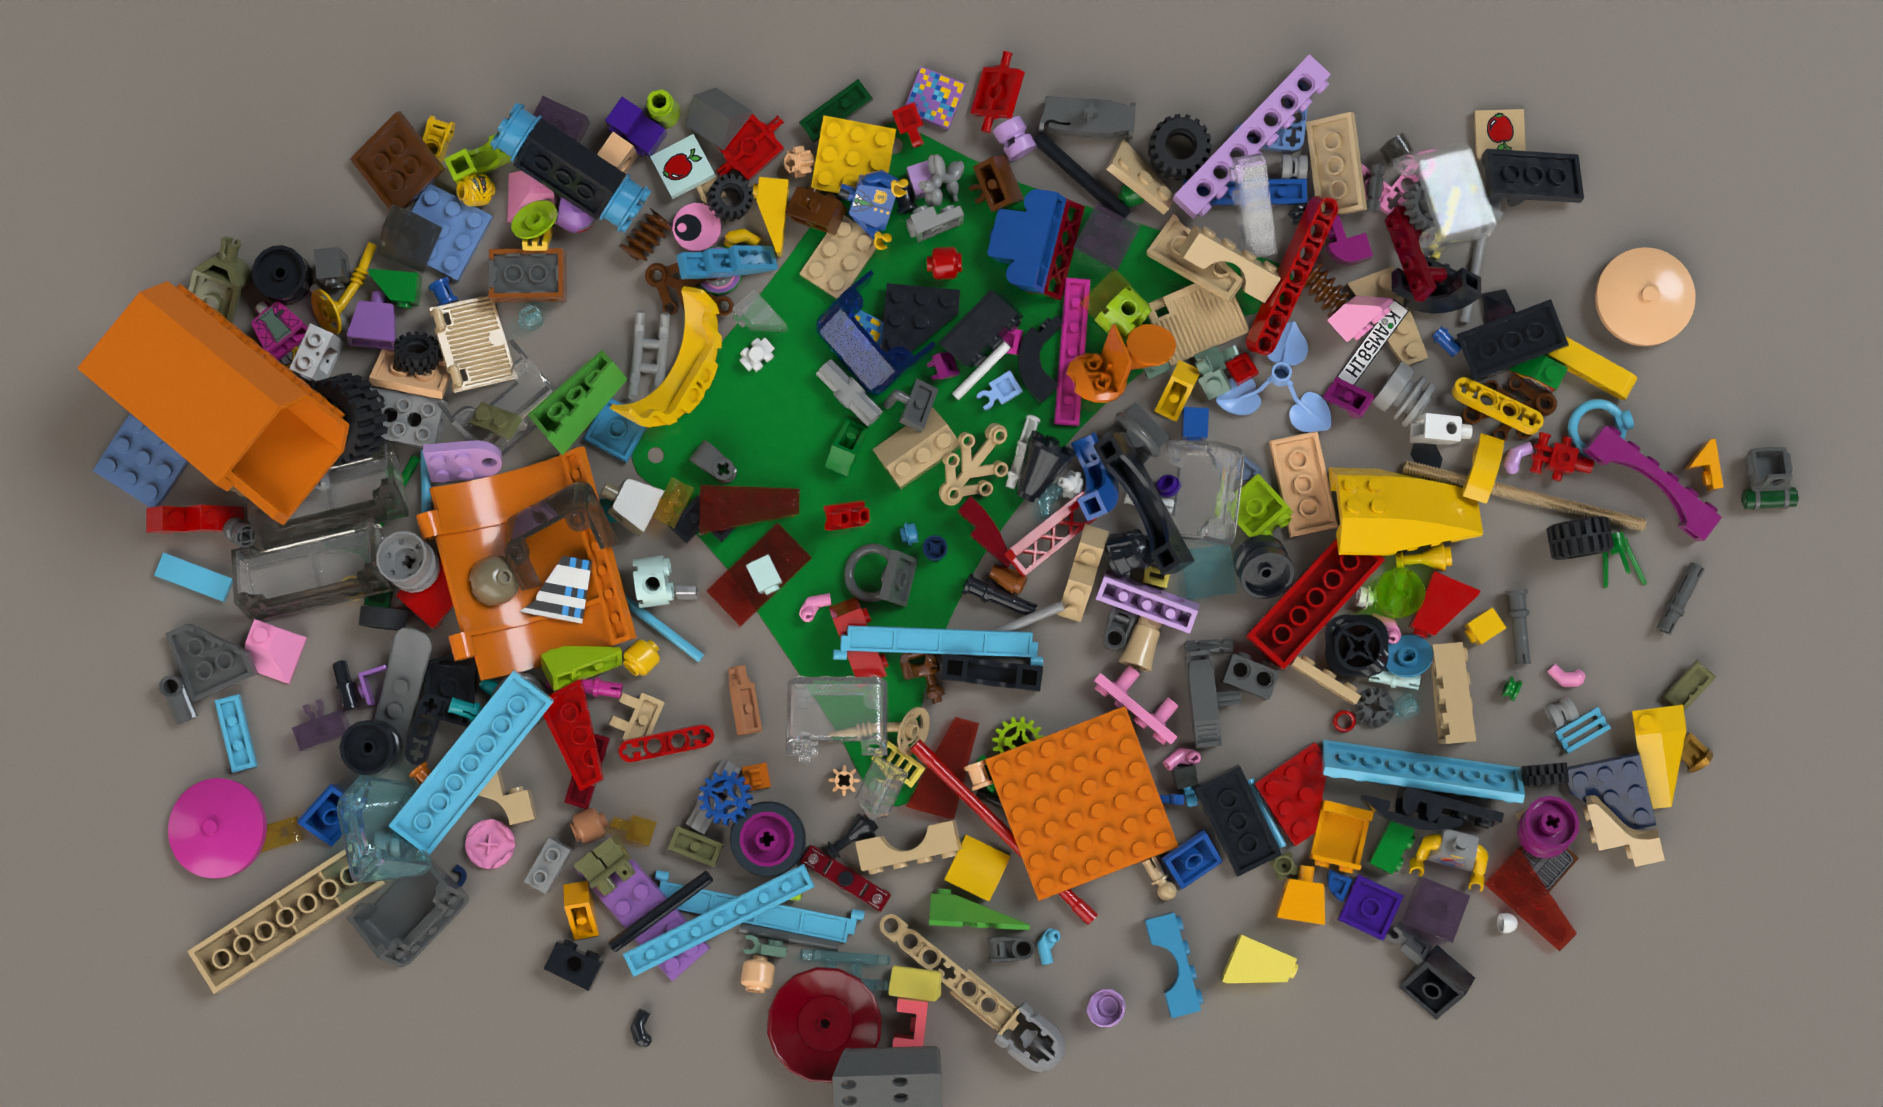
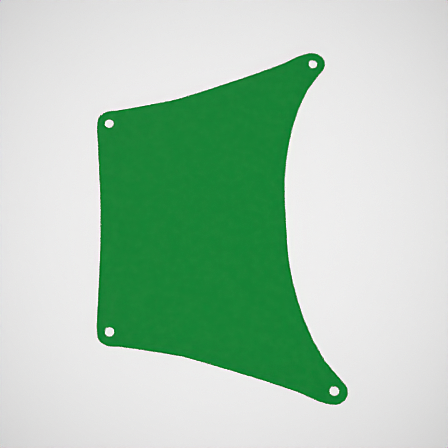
[632,123,1293,806]

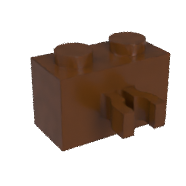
[969,155,1024,212]
[785,186,847,235]

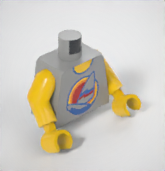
[1409,829,1488,892]

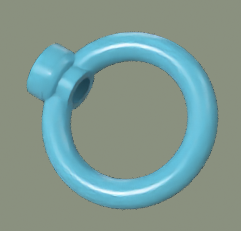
[1568,399,1634,457]

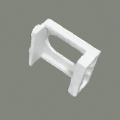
[289,323,345,382]

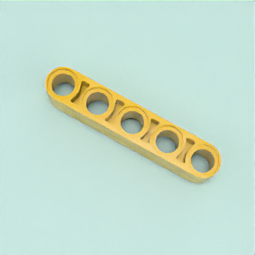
[1544,337,1638,401]

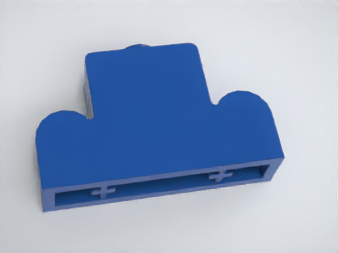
[988,189,1067,294]

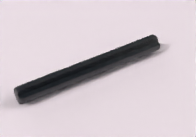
[1034,132,1131,221]
[608,871,713,952]

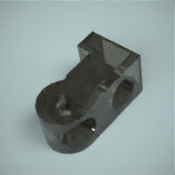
[1380,133,1414,169]

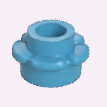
[900,522,919,546]

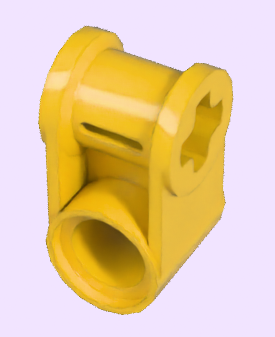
[423,115,456,163]

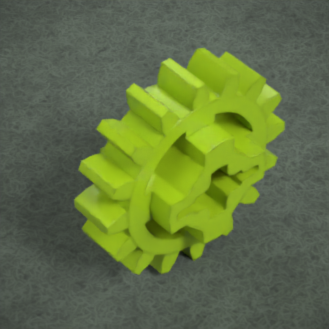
[992,716,1044,753]

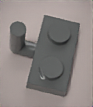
[883,378,938,433]

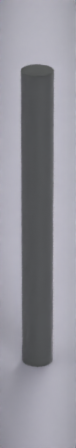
[739,923,839,951]

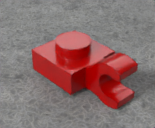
[892,102,924,147]

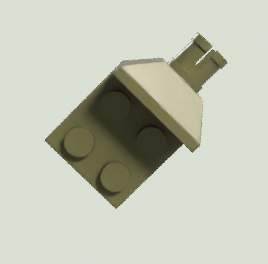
[188,237,253,323]

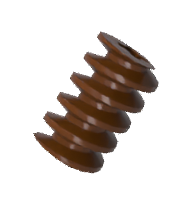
[619,208,672,262]
[1303,262,1349,318]

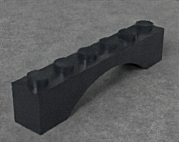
[1093,432,1195,575]

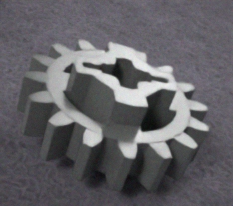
[1403,179,1449,234]

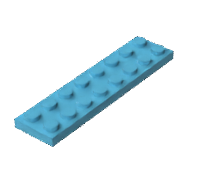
[388,670,554,856]
[1322,740,1525,803]

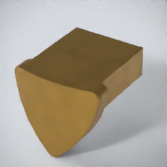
[1681,732,1713,773]

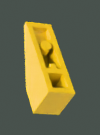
[753,177,790,257]

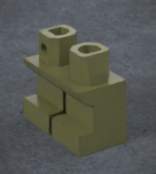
[573,834,636,896]

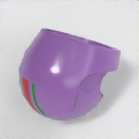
[556,197,596,233]

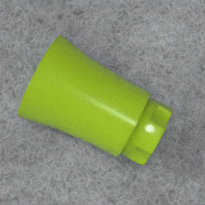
[646,89,681,129]

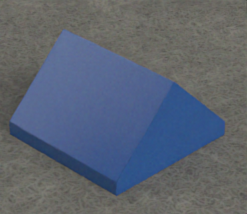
[296,784,365,847]
[1160,830,1223,889]

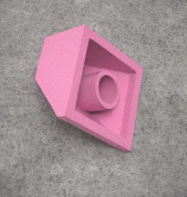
[507,171,558,224]
[245,619,307,684]

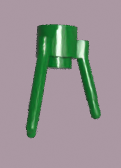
[1603,532,1647,588]

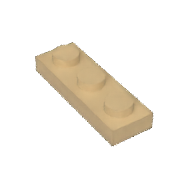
[1289,655,1361,705]

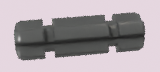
[1366,163,1385,212]
[1184,639,1234,654]

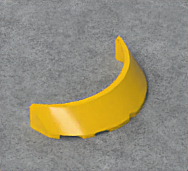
[610,286,722,427]

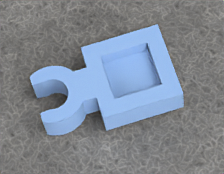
[976,371,1023,410]

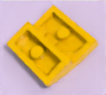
[944,835,1011,902]

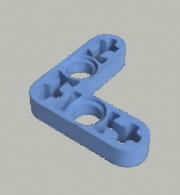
[1233,82,1309,153]

